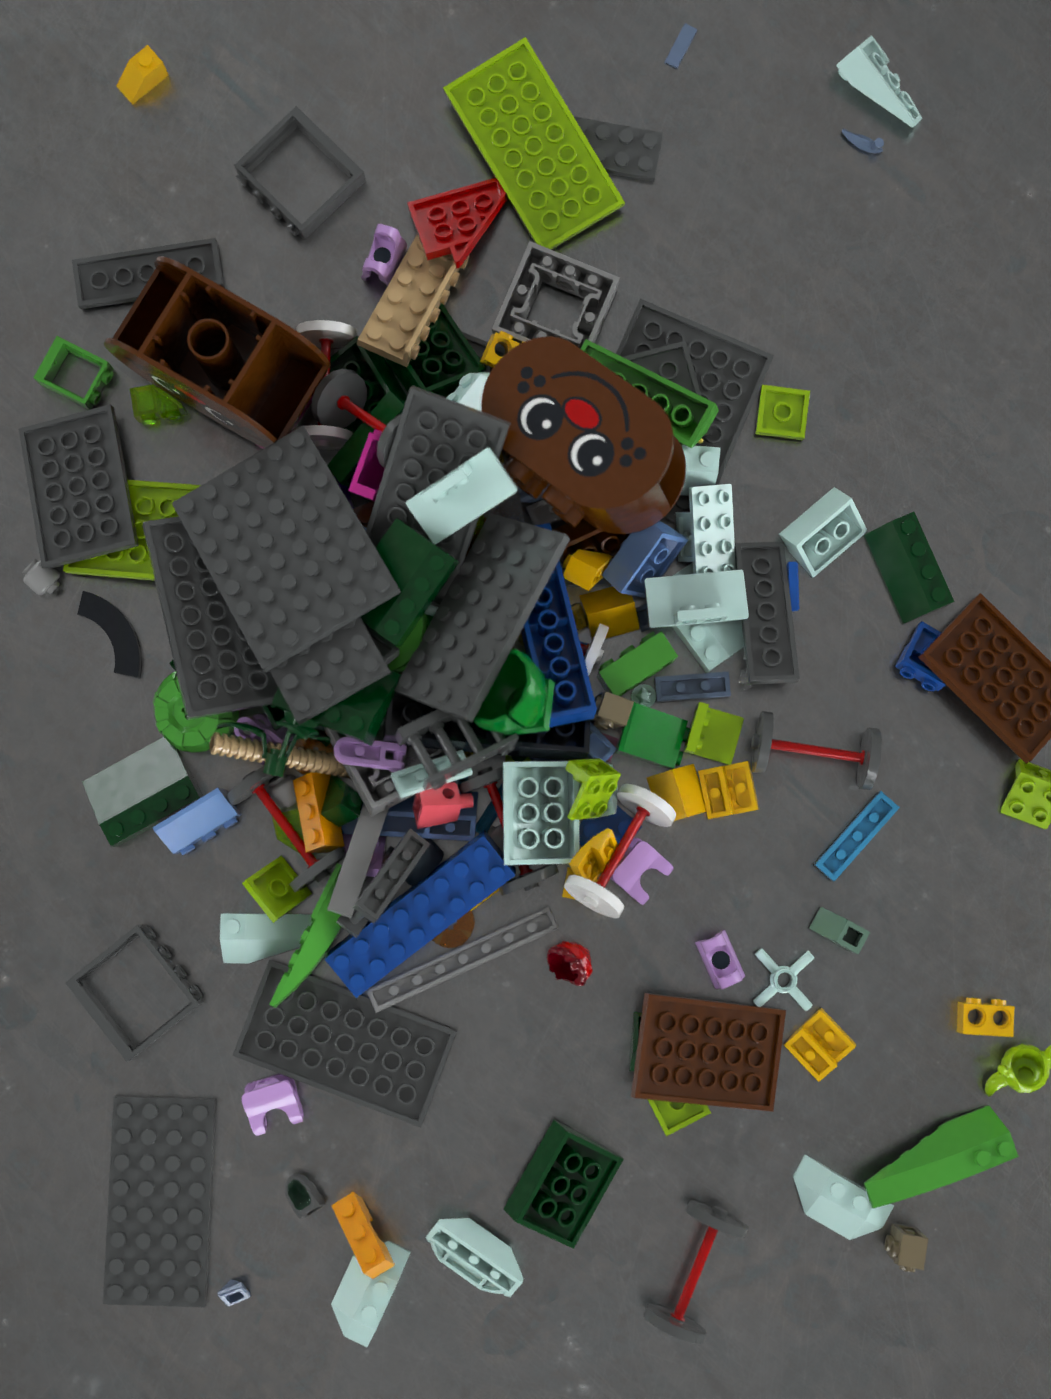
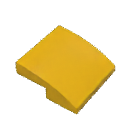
[698,761,759,819]
[569,828,618,882]
[784,1007,856,1082]

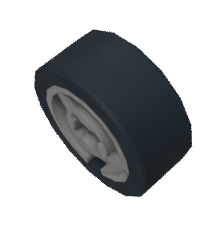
[405,839,444,886]

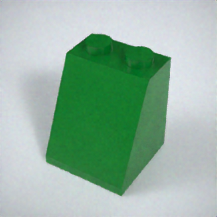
[615,702,690,770]

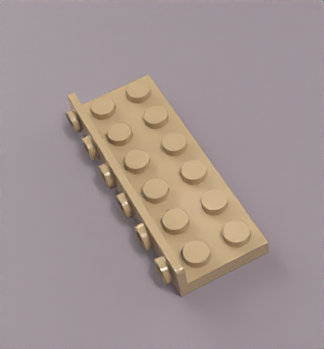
[357,234,469,367]

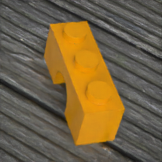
[293,772,344,853]
[331,1192,395,1279]

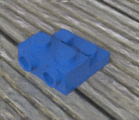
[895,621,946,692]
[579,805,642,847]

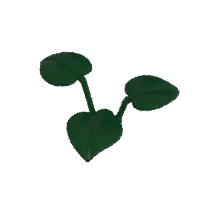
[216,722,331,777]

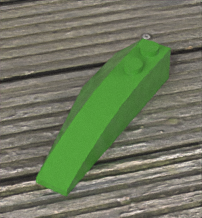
[581,339,719,449]
[269,863,365,1008]
[864,1105,1019,1208]

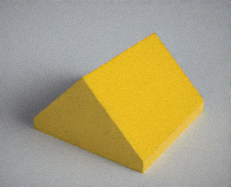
[579,586,640,640]
[646,764,706,821]

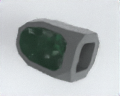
[285,1173,326,1219]

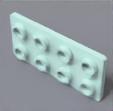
[406,447,518,544]
[675,484,736,574]
[644,570,749,628]

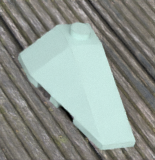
[836,35,922,128]
[220,913,312,964]

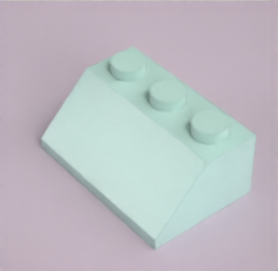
[680,445,720,496]
[779,487,868,578]

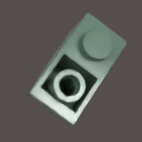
[809,907,870,954]

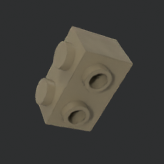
[590,691,634,730]
[885,1223,928,1272]

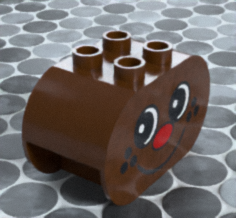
[104,256,330,448]
[481,336,686,534]

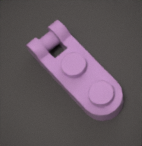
[334,737,407,772]

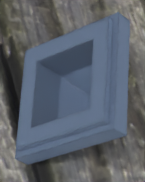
[636,603,651,632]
[217,1279,251,1307]

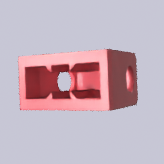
[412,782,474,829]

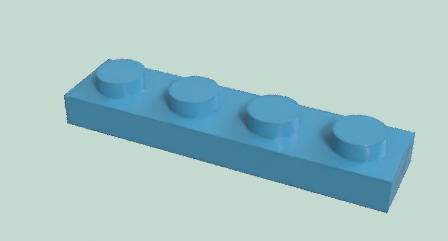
[814,791,900,882]

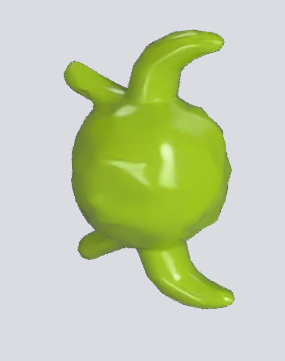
[984,1044,1051,1097]

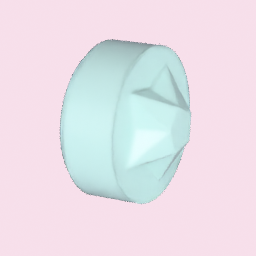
[631,684,656,707]

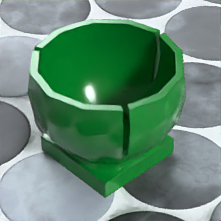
[474,649,555,736]

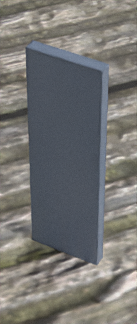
[664,23,698,69]

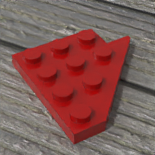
[407,178,507,269]

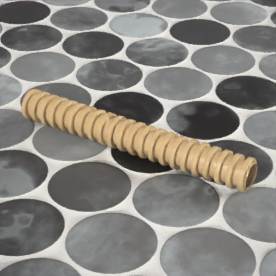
[209,732,350,779]

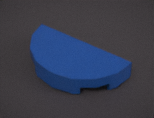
[787,561,800,611]

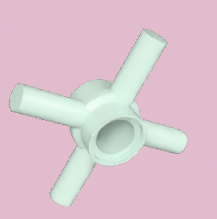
[753,948,815,1011]

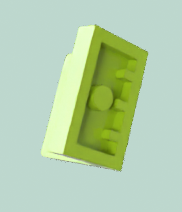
[683,702,744,765]
[565,758,621,820]
[1001,759,1051,829]

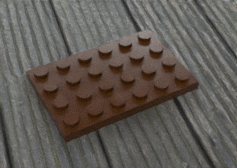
[918,593,1051,764]
[631,993,786,1112]

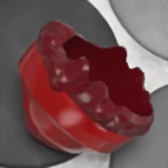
[547,941,593,987]

